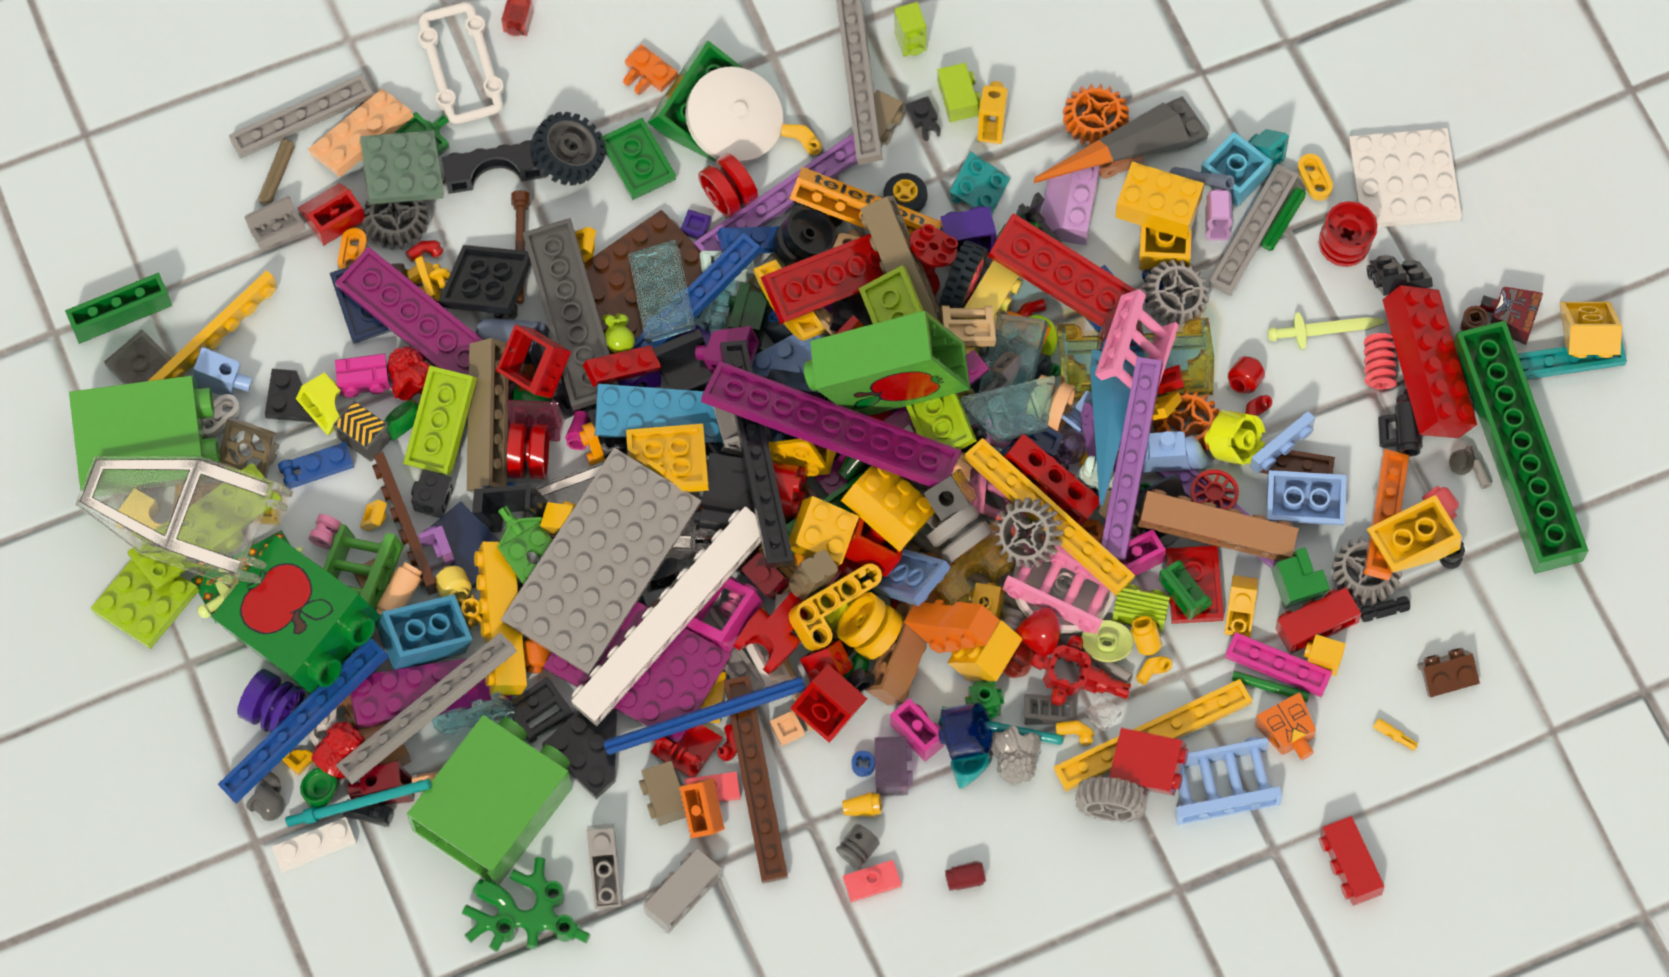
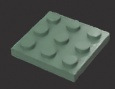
[360,131,444,204]

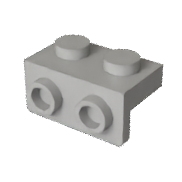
[244,196,306,250]

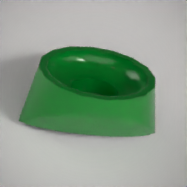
[384,400,419,441]
[300,768,339,808]

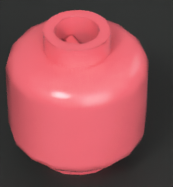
[1421,485,1459,520]

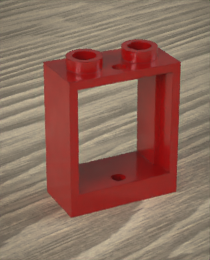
[496,324,571,398]

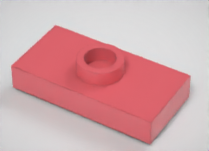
[685,772,740,802]
[843,860,901,902]

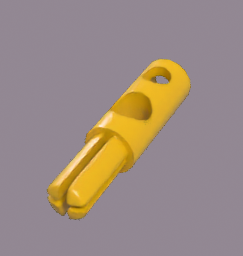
[1373,718,1418,751]

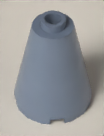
[476,317,549,364]

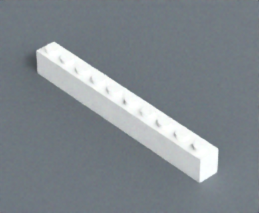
[571,507,761,726]

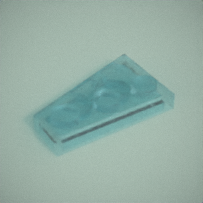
[432,692,515,735]

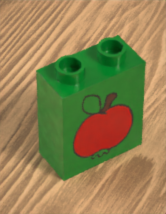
[211,536,381,694]

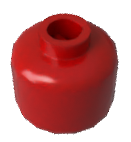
[1227,356,1265,394]

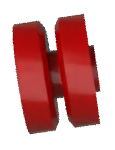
[698,153,758,218]
[507,423,549,480]

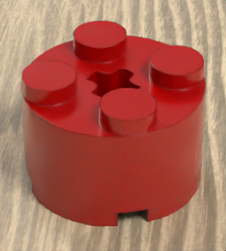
[772,462,808,517]

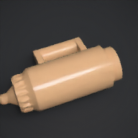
[376,562,422,628]

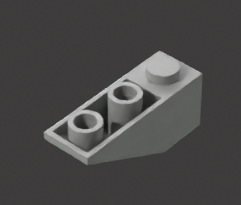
[587,823,621,909]

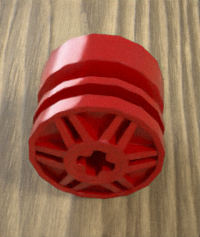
[1318,201,1378,267]

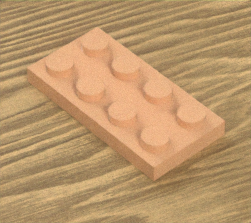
[308,89,414,177]

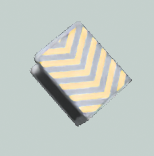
[333,401,391,462]
[923,469,978,522]

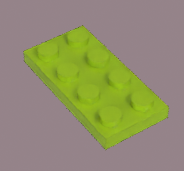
[403,366,477,476]

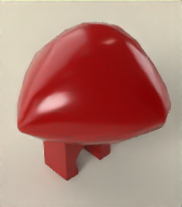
[1016,607,1061,657]

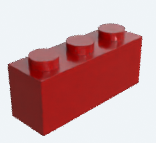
[1275,588,1361,655]
[1319,816,1385,906]

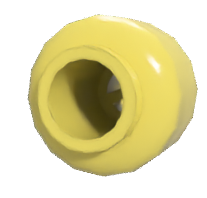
[435,566,472,604]

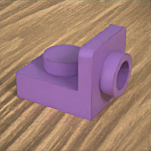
[418,526,455,565]

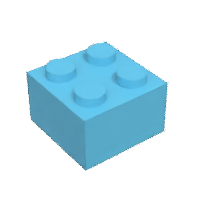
[1201,132,1272,207]

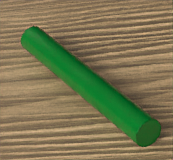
[1232,670,1310,702]

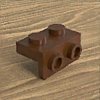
[1417,648,1480,698]

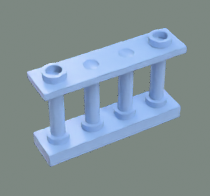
[1175,737,1282,825]

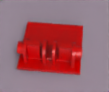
[650,725,723,778]

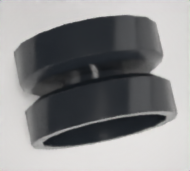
[773,206,837,266]

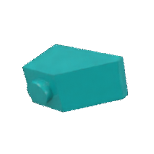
[1248,129,1289,172]

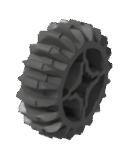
[362,200,430,250]

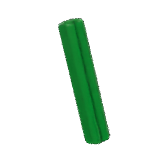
[1261,187,1306,251]

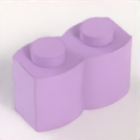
[1205,189,1232,240]

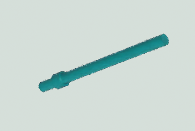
[285,778,432,827]

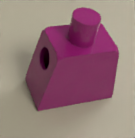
[695,326,759,374]

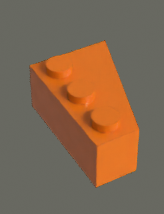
[904,599,999,653]

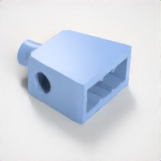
[193,347,253,395]

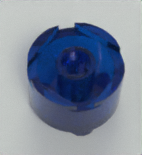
[938,703,993,760]

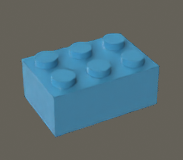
[376,594,473,670]

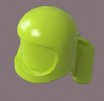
[602,313,635,354]

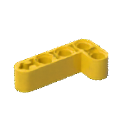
[789,564,882,651]

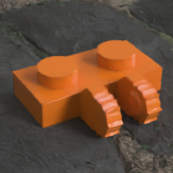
[622,44,678,95]

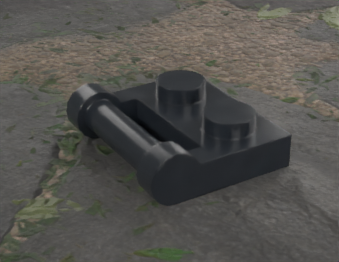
[504,677,574,744]

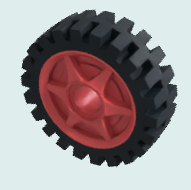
[939,240,988,309]

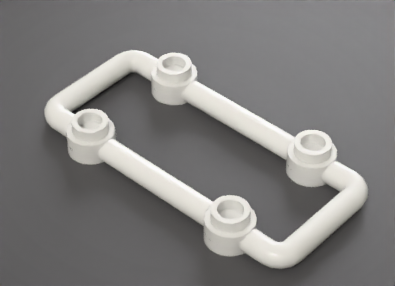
[418,2,504,124]

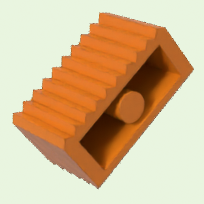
[679,778,725,838]

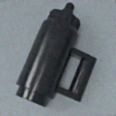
[1378,389,1423,457]

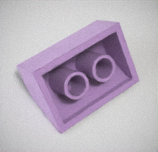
[1041,166,1100,245]

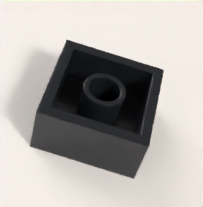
[648,557,679,592]

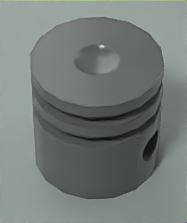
[836,824,880,869]

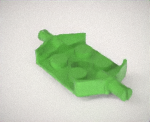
[497,506,553,585]

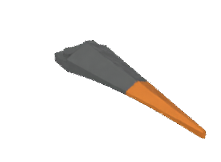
[1033,96,1209,183]

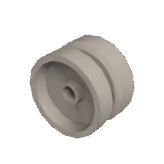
[926,503,993,565]

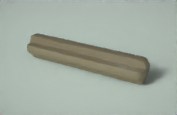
[258,139,295,206]

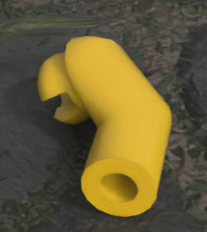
[1135,656,1173,685]
[1056,720,1094,746]

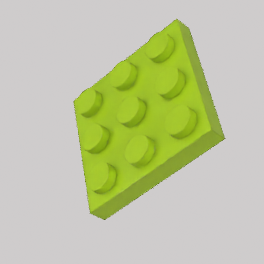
[91,559,199,650]

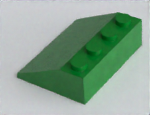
[647,40,743,162]

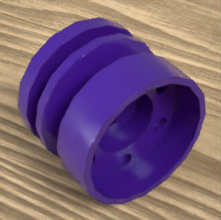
[237,669,305,733]

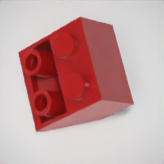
[297,183,365,246]

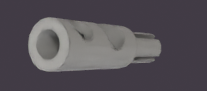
[1465,445,1492,489]

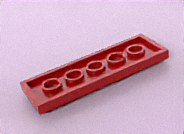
[987,213,1136,327]
[760,234,885,324]

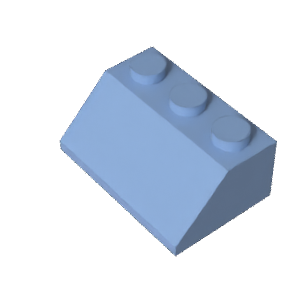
[1266,470,1347,526]

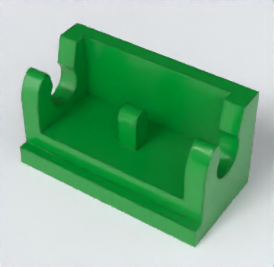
[1158,560,1213,620]

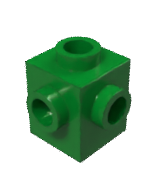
[965,680,1004,720]

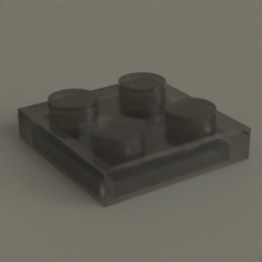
[104,329,172,384]

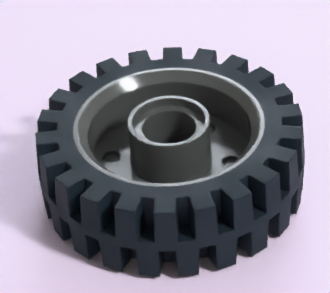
[530,112,606,186]

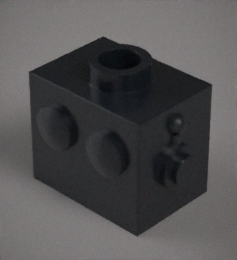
[411,469,455,518]

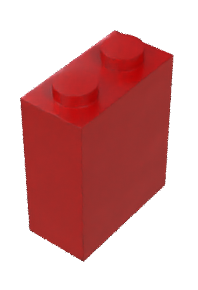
[1110,728,1189,796]

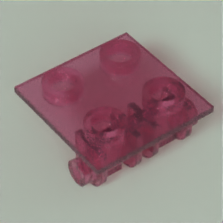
[507,400,561,441]

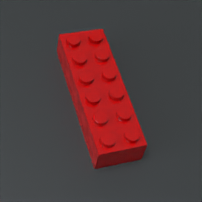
[1382,285,1477,438]

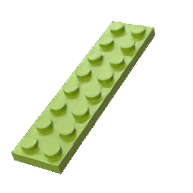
[859,265,977,450]

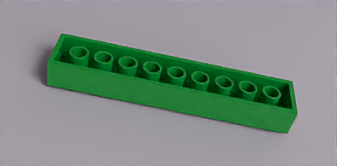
[1454,321,1589,574]

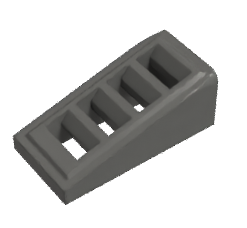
[1024,694,1077,725]

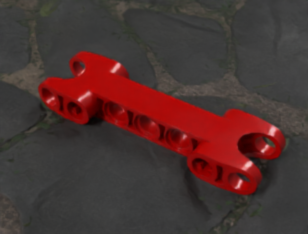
[733,557,862,675]

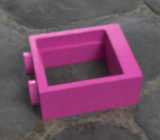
[685,576,763,653]

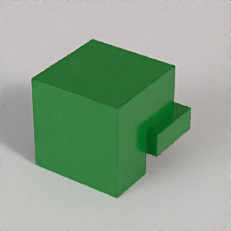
[1271,547,1330,609]

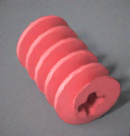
[1364,333,1397,390]

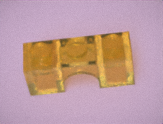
[933,536,1013,606]

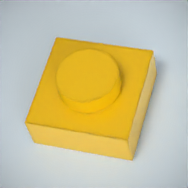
[360,499,387,531]

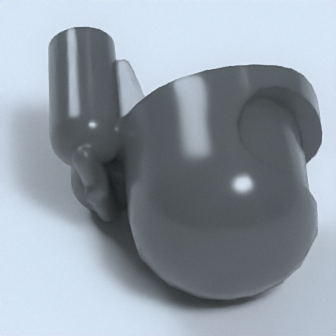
[246,771,285,821]

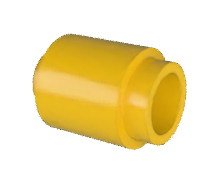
[1131,616,1162,655]

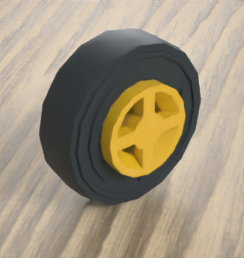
[883,173,928,212]

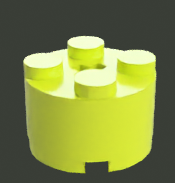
[1205,410,1265,465]

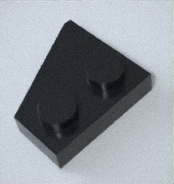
[265,369,314,422]

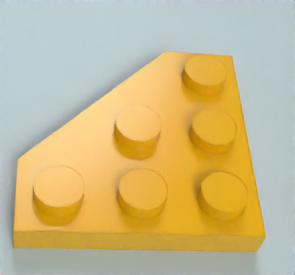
[626,424,709,492]

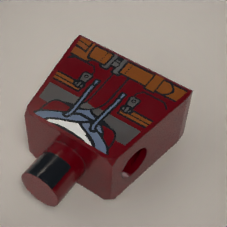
[1480,287,1543,345]

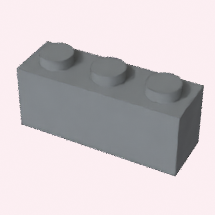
[643,848,722,934]

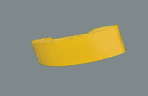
[754,260,825,341]

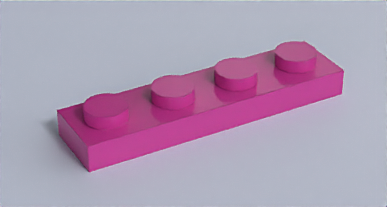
[1225,632,1332,698]

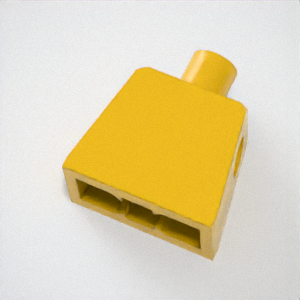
[977,81,1008,144]

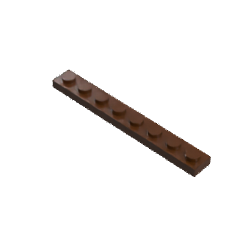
[723,675,788,883]

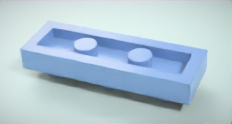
[1250,411,1315,474]

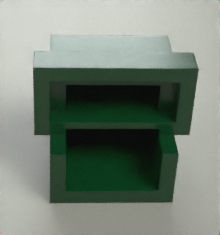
[721,282,770,347]

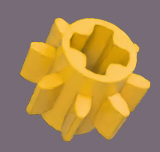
[460,595,483,629]

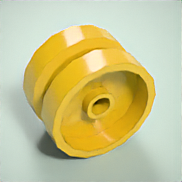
[836,592,903,660]

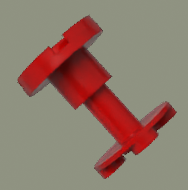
[909,224,958,296]

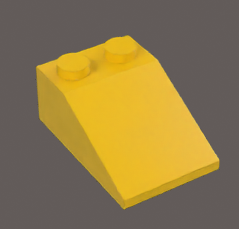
[1560,302,1622,358]
[1367,495,1462,573]

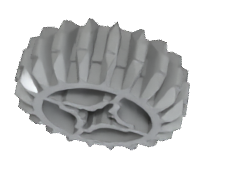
[1142,259,1210,327]
[993,497,1064,568]
[1332,537,1402,605]
[1075,776,1147,823]

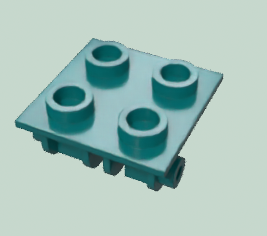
[949,151,1011,214]

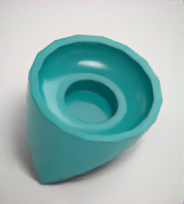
[950,745,992,789]

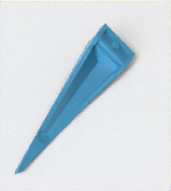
[1090,350,1143,506]

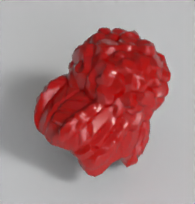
[387,346,430,400]
[311,722,365,779]

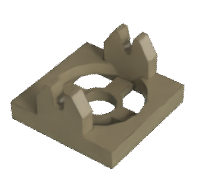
[220,417,280,479]

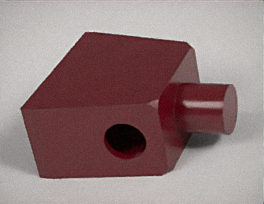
[348,761,414,805]

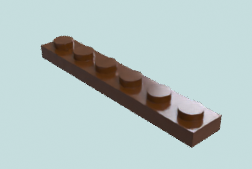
[372,452,438,595]

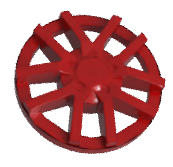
[1190,469,1239,510]

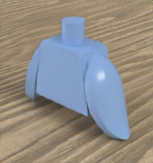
[1143,431,1212,473]

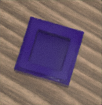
[681,209,712,239]

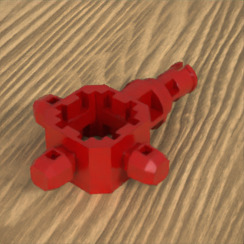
[1030,635,1131,706]

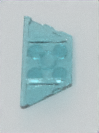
[960,376,1055,442]

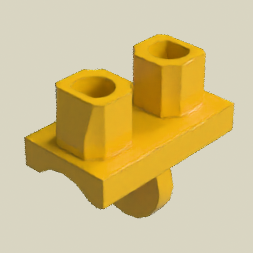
[407,256,450,303]

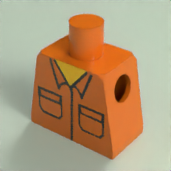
[1255,692,1316,760]

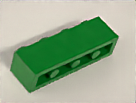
[65,272,172,344]

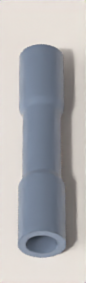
[1170,167,1234,190]

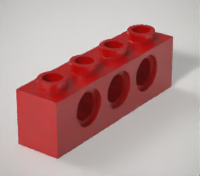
[1003,433,1100,526]

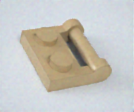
[941,306,996,346]

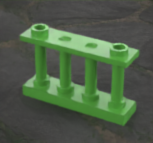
[323,524,404,610]

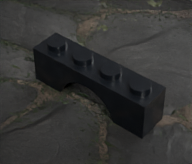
[442,140,546,194]

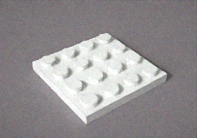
[1348,128,1462,227]

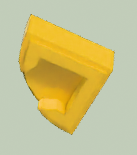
[281,749,313,776]

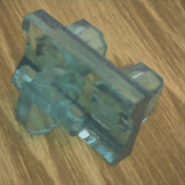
[696,290,732,333]

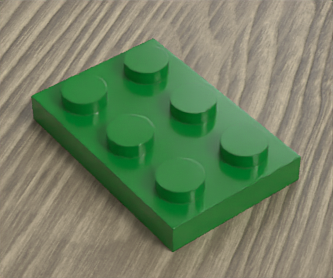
[599,117,677,200]

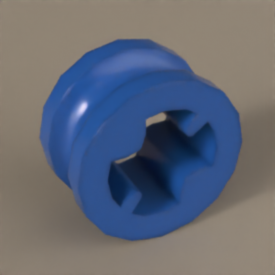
[851,751,875,777]

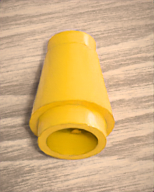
[842,791,882,818]

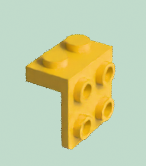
[768,439,836,476]

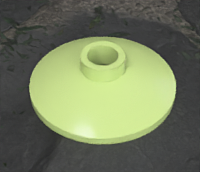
[1082,620,1133,662]

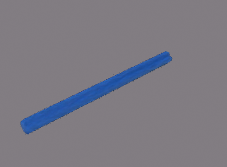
[604,677,805,755]

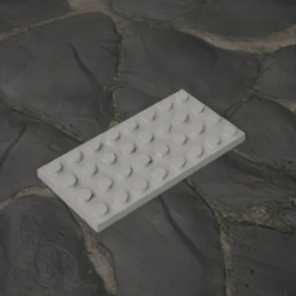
[501,448,702,676]

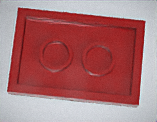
[1165,546,1224,624]

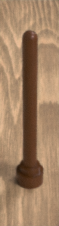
[511,190,531,304]

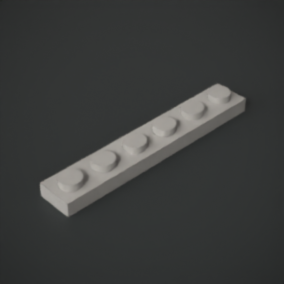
[229,74,373,159]
[1209,164,1299,296]

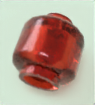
[1003,641,1035,678]

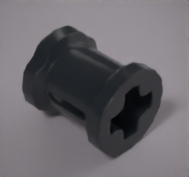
[1439,541,1465,569]

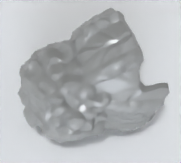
[991,726,1041,785]

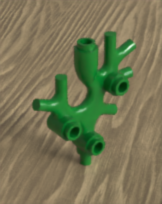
[462,857,591,952]

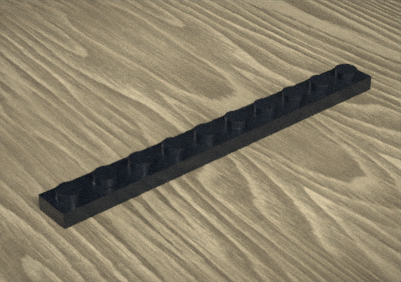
[720,340,794,569]

